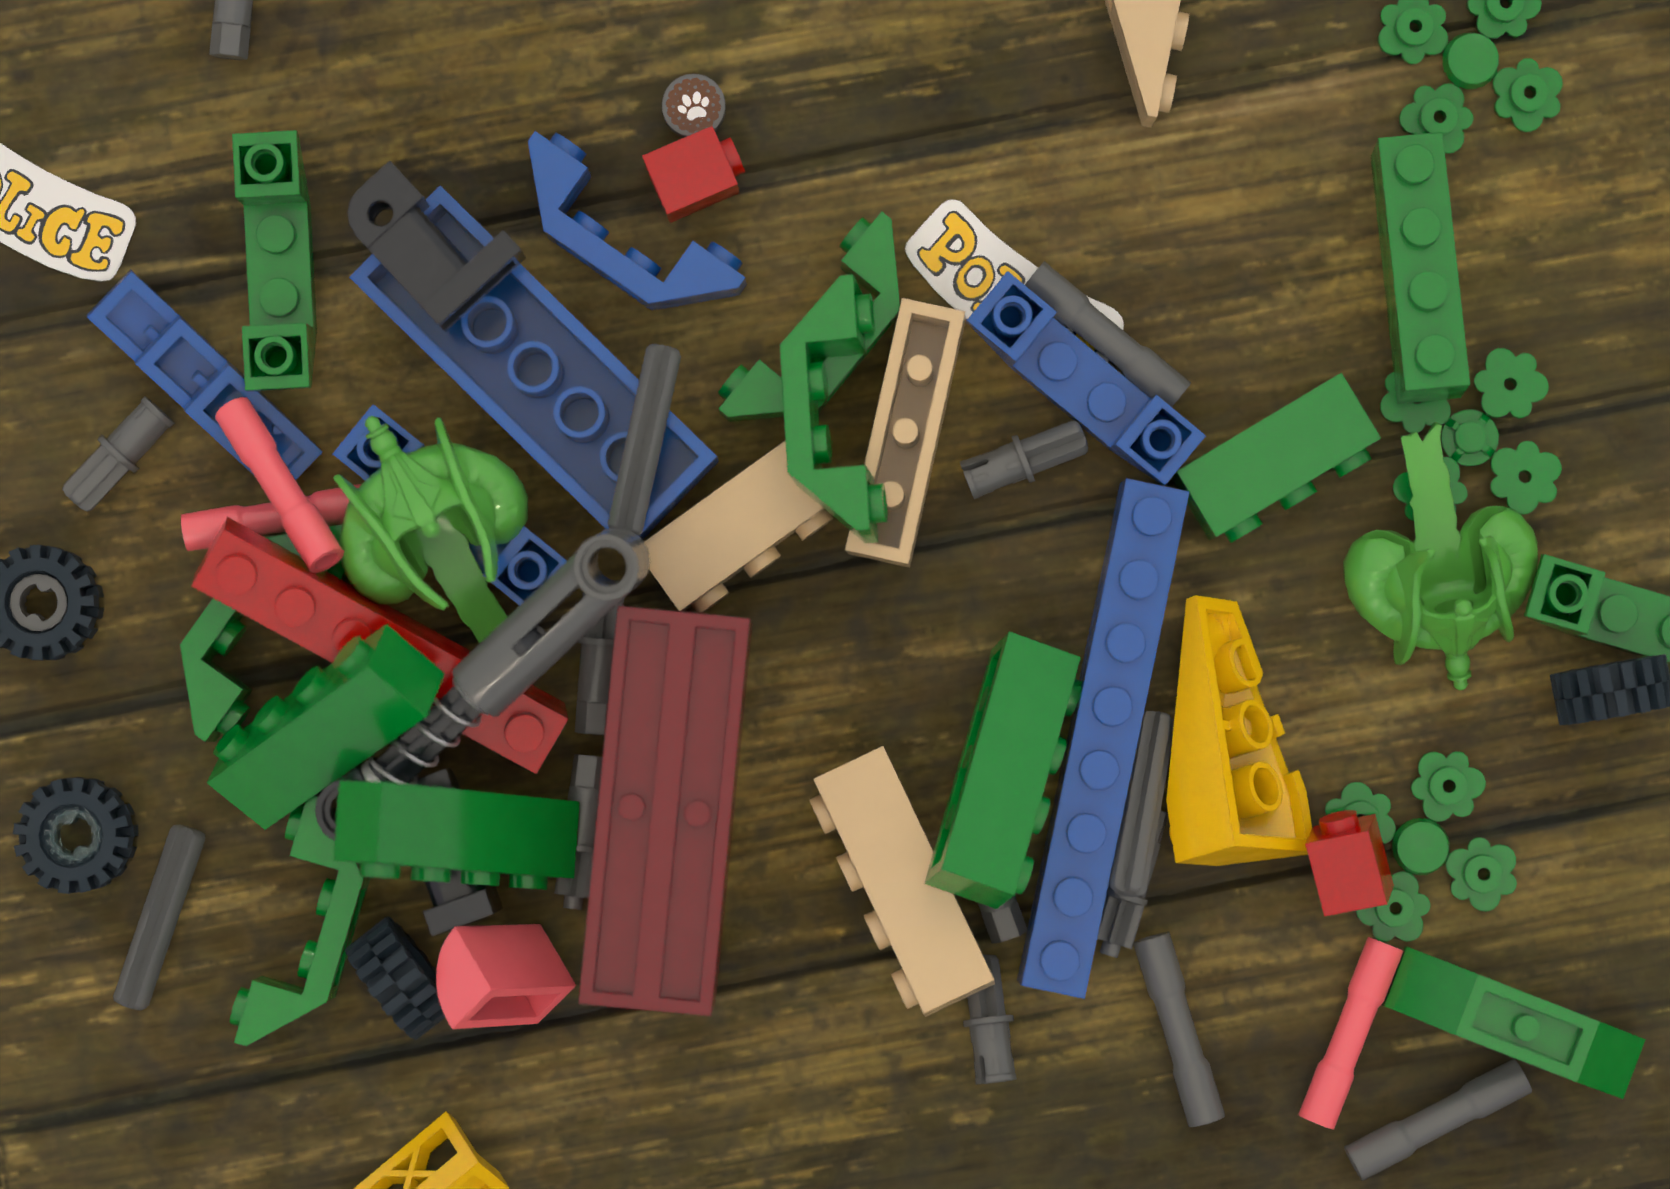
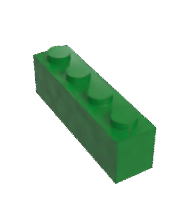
[1371,132,1470,404]
[207,624,445,830]
[924,631,1082,909]
[333,781,580,890]

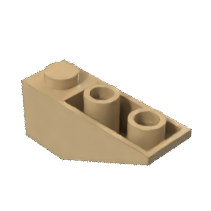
[1105,0,1189,128]

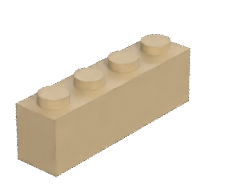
[845,298,966,568]
[809,746,995,1017]

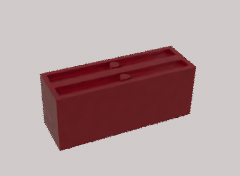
[578,606,753,1016]

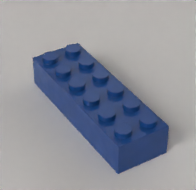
[349,186,719,540]

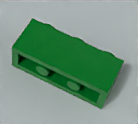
[1172,372,1381,543]

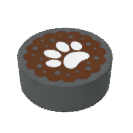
[662,74,726,138]

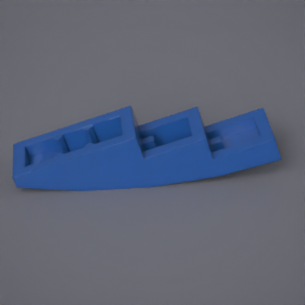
[87,269,323,480]

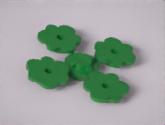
[1378,0,1563,154]
[1380,348,1562,522]
[1325,751,1517,942]

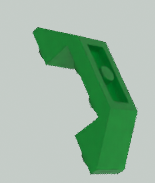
[232,130,317,392]
[717,211,900,422]
[780,274,888,543]
[180,524,346,742]
[1524,554,1670,665]
[230,793,371,1046]
[1382,946,1646,1099]

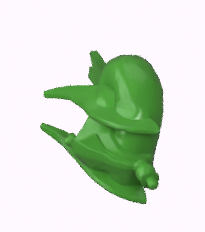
[333,416,528,643]
[1343,422,1538,690]

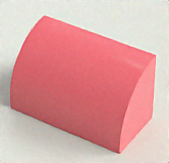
[436,924,577,1029]

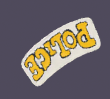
[0,143,136,281]
[905,200,1124,362]

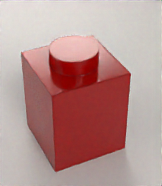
[642,125,745,223]
[1305,810,1394,917]

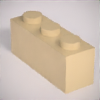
[644,441,833,614]

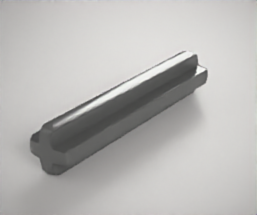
[608,344,681,536]
[1109,711,1174,897]
[113,824,205,1010]

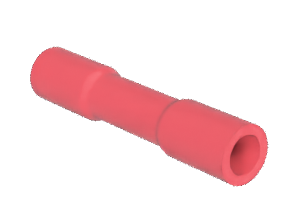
[215,397,344,573]
[181,484,362,552]
[1298,937,1404,1130]

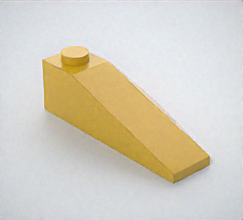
[1166,595,1312,866]

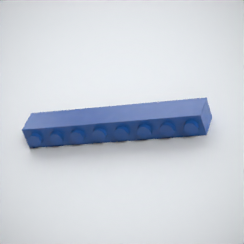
[1017,478,1189,999]

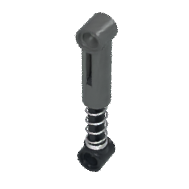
[315,527,650,842]

